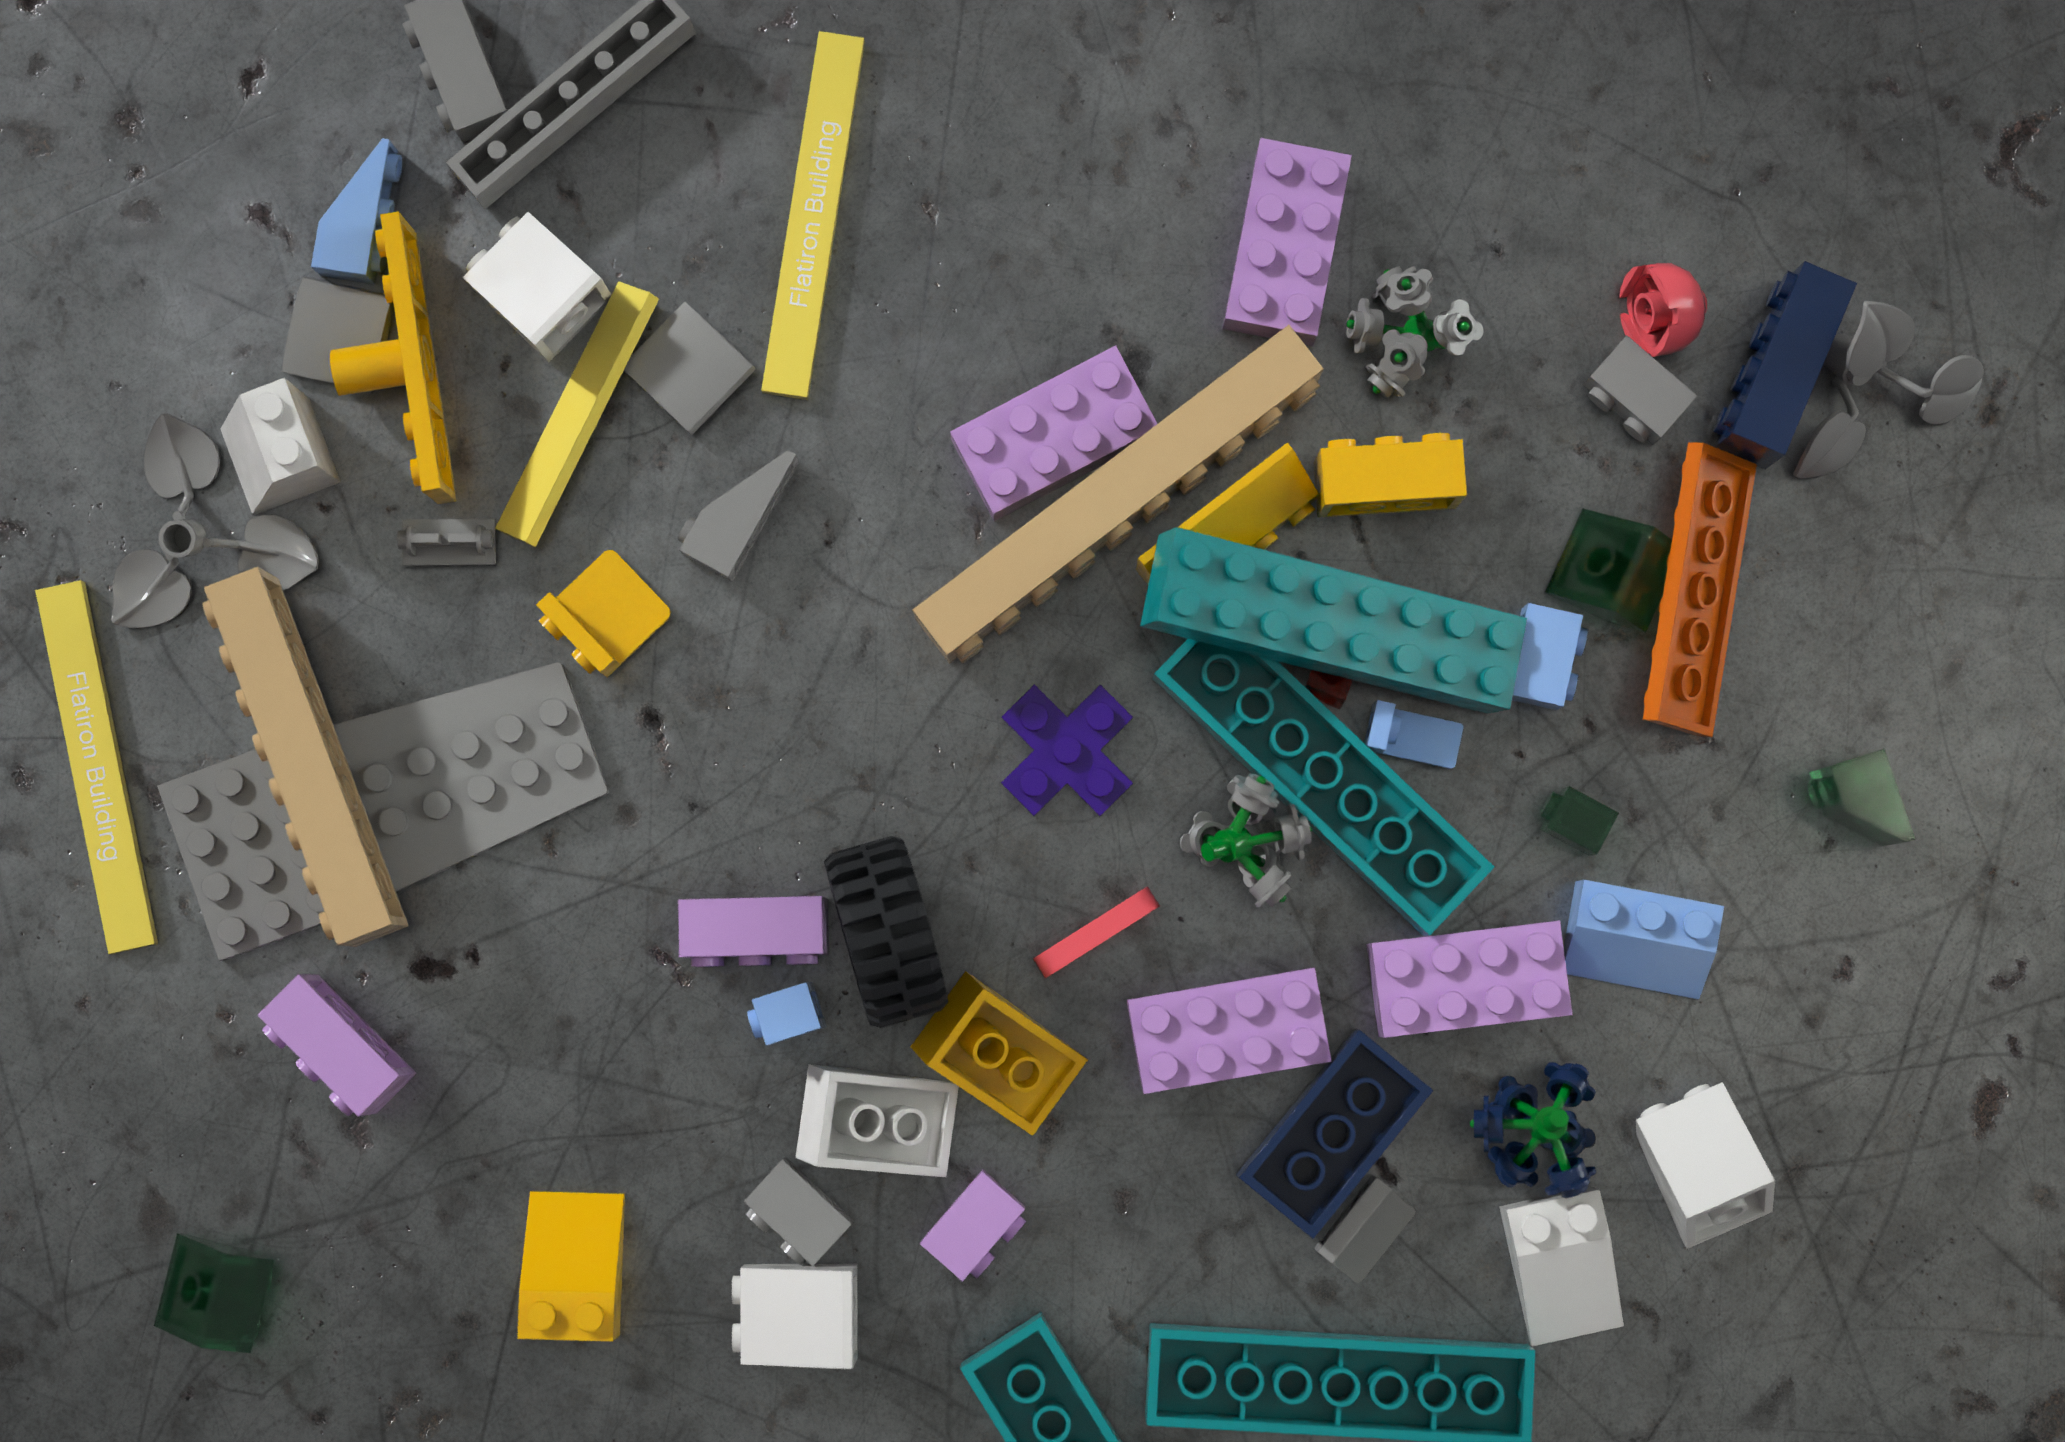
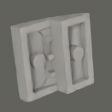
[281,276,393,392]
[624,301,756,435]

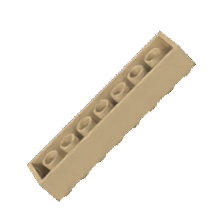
[203,566,409,947]

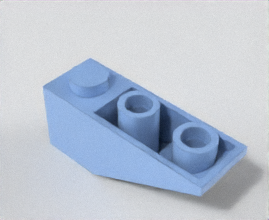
[311,138,402,285]

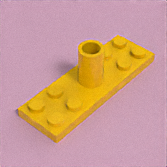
[330,211,457,505]

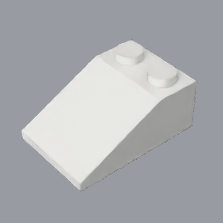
[796,1064,959,1177]
[1499,1186,1624,1346]

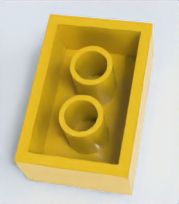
[1313,433,1467,518]

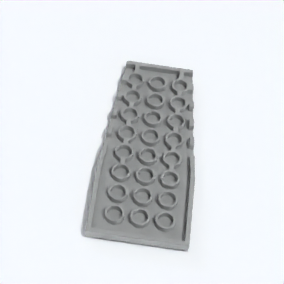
[157,662,609,961]

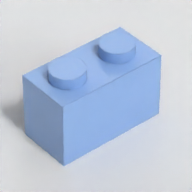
[1512,603,1588,710]
[747,982,827,1045]

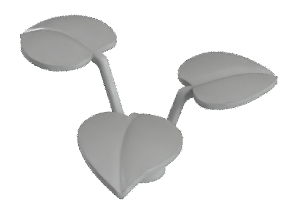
[1793,301,1984,478]
[111,413,319,628]

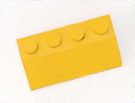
[1135,442,1319,585]

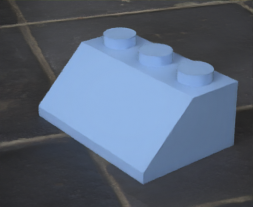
[1564,880,1724,999]

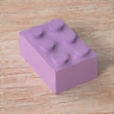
[678,896,829,967]
[257,974,417,1117]

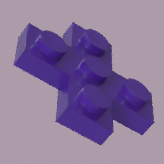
[1001,684,1133,817]

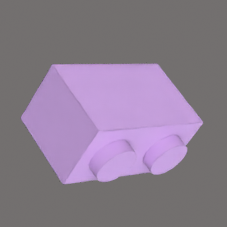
[920,1169,1026,1282]

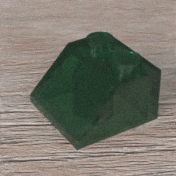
[1545,509,1672,633]
[1807,748,1916,846]
[154,1233,274,1353]

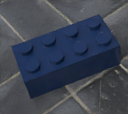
[1713,261,1857,469]
[1236,1029,1434,1239]

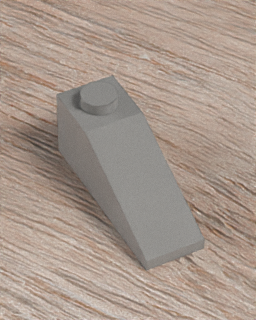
[678,450,799,582]

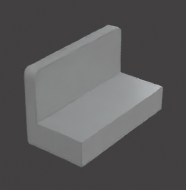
[1314,1175,1416,1283]

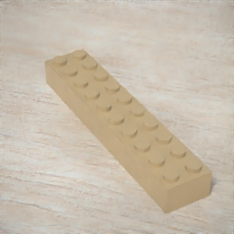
[913,325,1324,664]

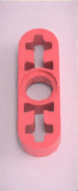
[1033,886,1160,979]

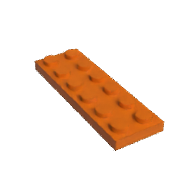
[1643,442,1757,737]

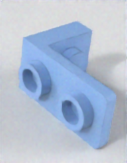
[1364,700,1463,769]

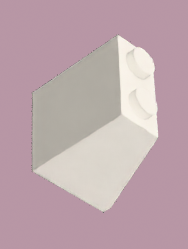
[463,212,612,362]
[220,378,341,516]
[1636,1082,1775,1249]
[732,1263,858,1369]

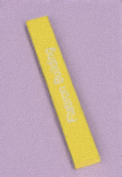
[761,31,865,400]
[35,580,158,954]

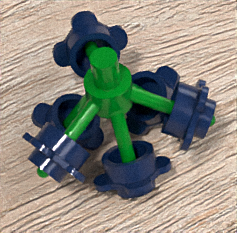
[1470,1062,1597,1198]

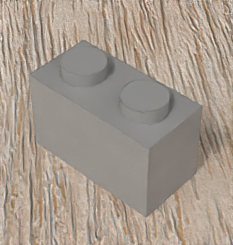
[1583,335,1697,445]
[743,1157,854,1266]

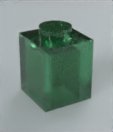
[1539,786,1619,856]

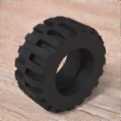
[824,836,948,1028]

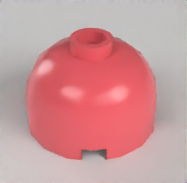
[1619,263,1707,357]

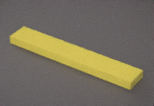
[495,281,659,547]

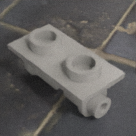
[397,518,496,566]

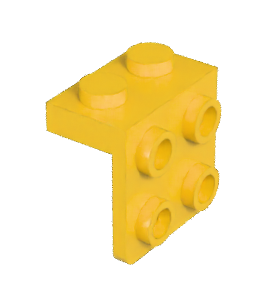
[536,550,671,678]

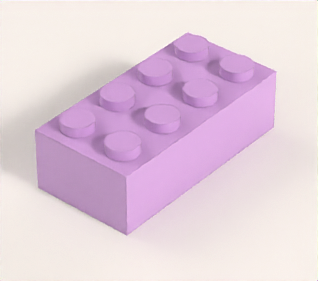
[1223,138,1352,346]
[950,345,1157,521]
[1366,920,1572,1038]
[1126,968,1332,1094]

